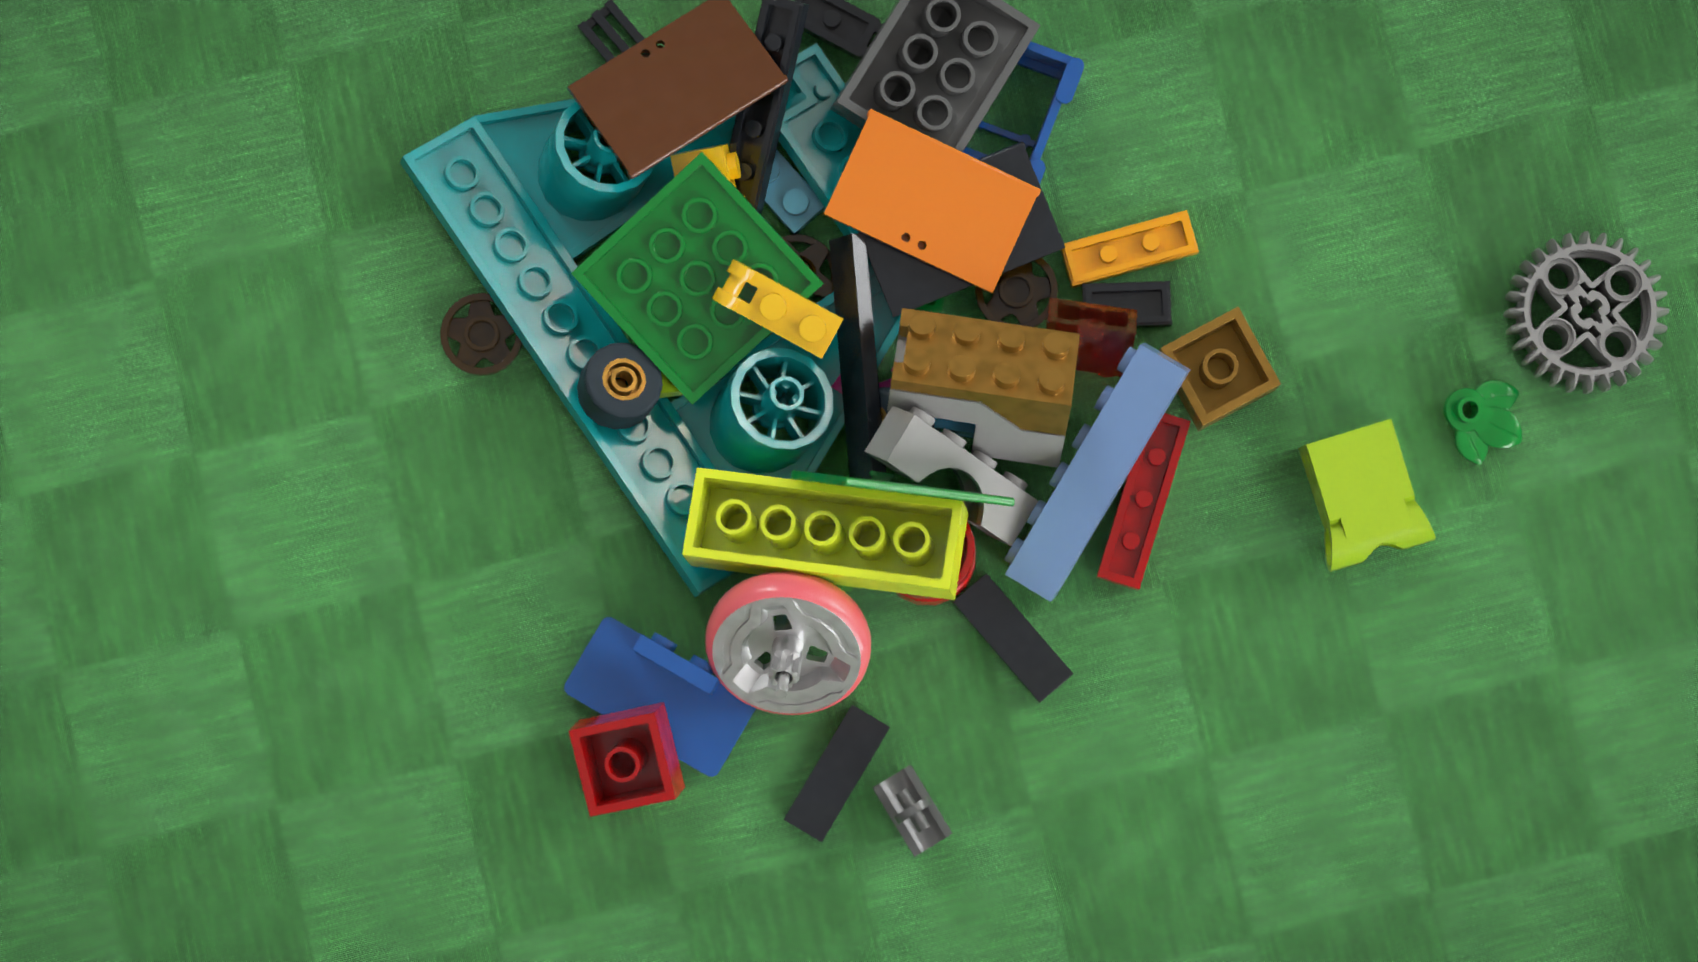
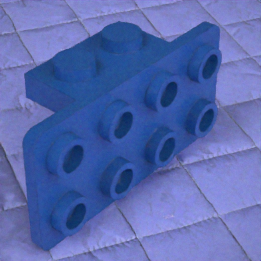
[564,617,756,777]

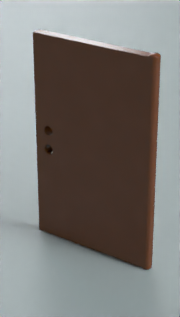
[567,0,788,179]

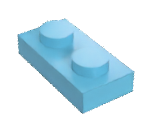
[764,149,825,235]

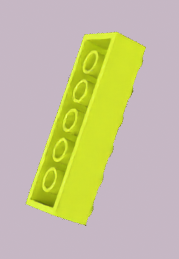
[682,467,968,600]

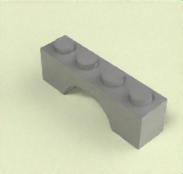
[864,406,1038,546]

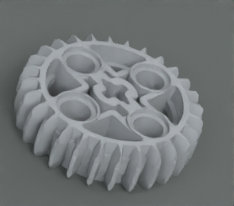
[1503,231,1670,394]

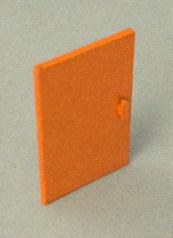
[823,109,1041,294]

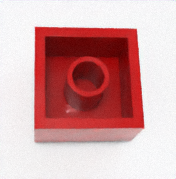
[568,702,685,817]

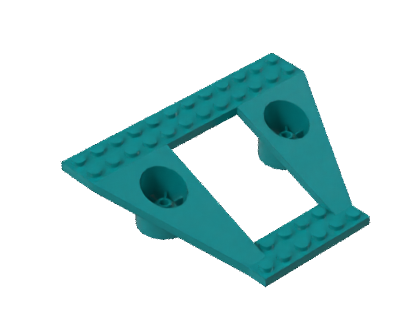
[400,43,901,598]

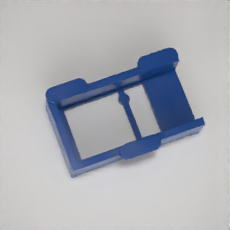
[963,42,1084,184]

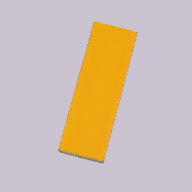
[1061,210,1199,288]

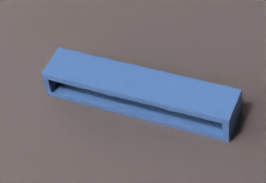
[1004,342,1191,602]

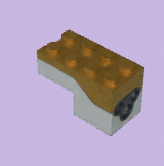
[887,308,1080,467]

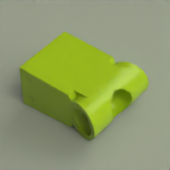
[1298,419,1436,572]

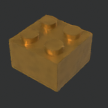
[1159,306,1281,432]

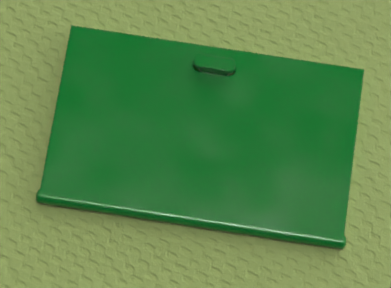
[791,470,1015,507]

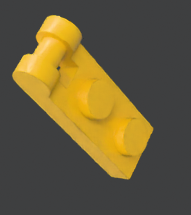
[712,259,844,359]

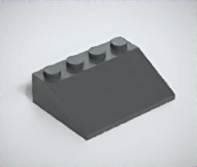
[830,0,1041,152]

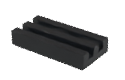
[578,0,645,62]

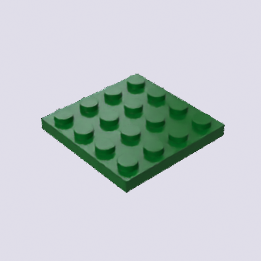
[571,152,824,405]

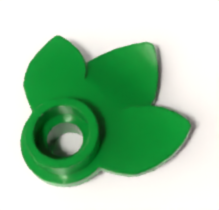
[1443,380,1522,465]

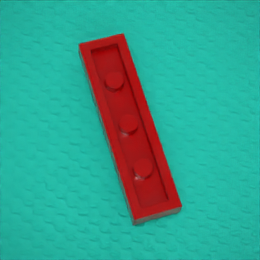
[1096,413,1191,591]

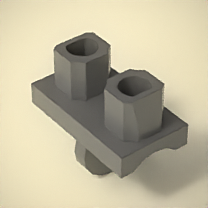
[873,764,953,857]

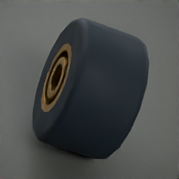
[577,343,663,429]

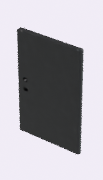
[858,142,1066,318]

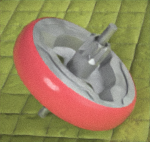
[705,571,871,715]

